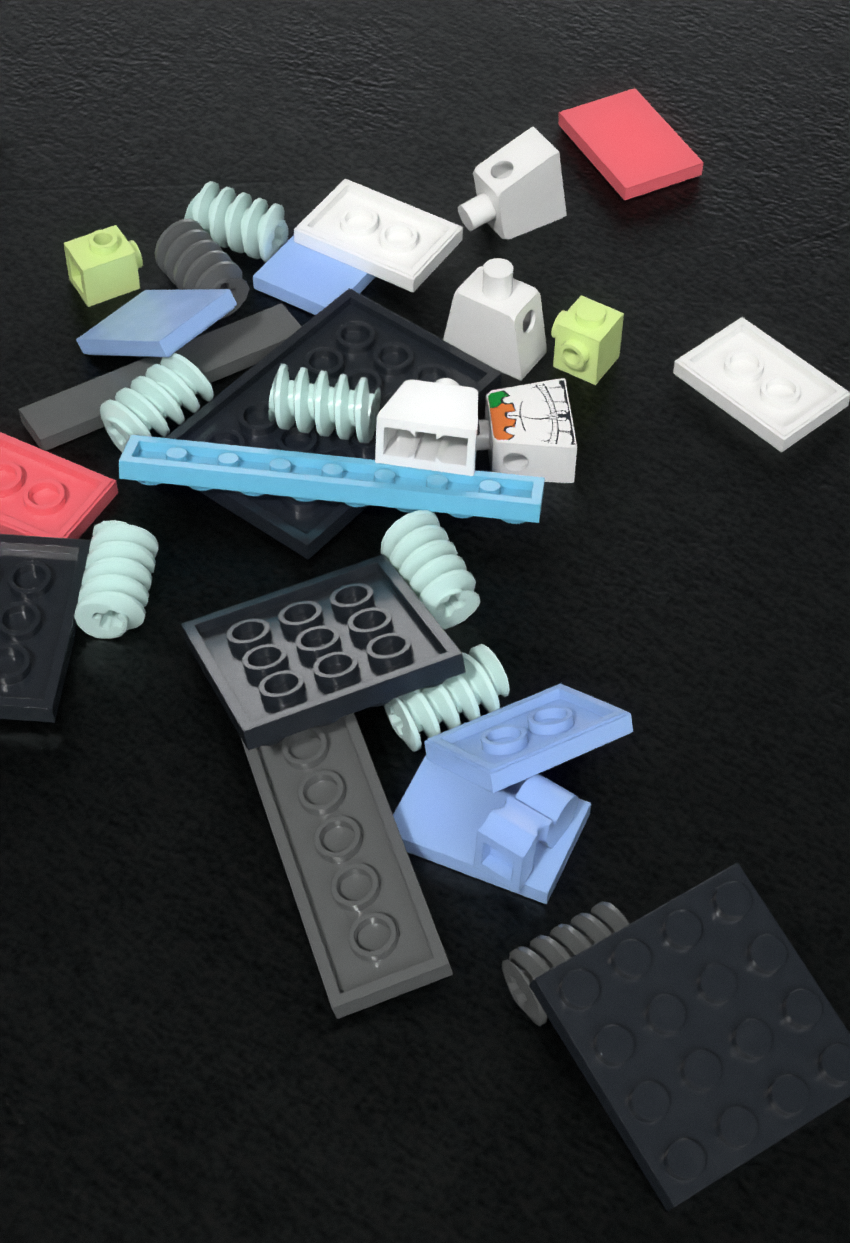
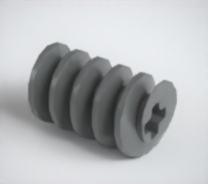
[154,219,250,320]
[502,901,629,1026]

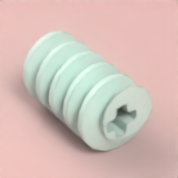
[184,181,288,262]
[100,353,214,453]
[268,364,381,443]
[381,510,481,629]
[74,520,159,639]
[384,644,509,752]

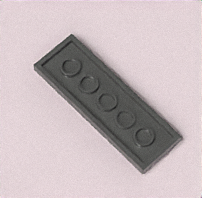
[241,713,453,1019]

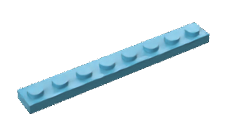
[119,435,545,524]

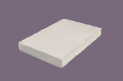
[294,179,463,293]
[673,317,850,452]

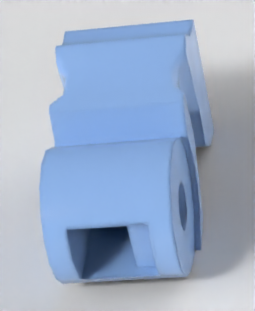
[473,774,578,893]

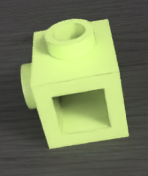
[64,225,143,307]
[551,295,624,385]

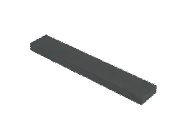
[19,303,302,451]

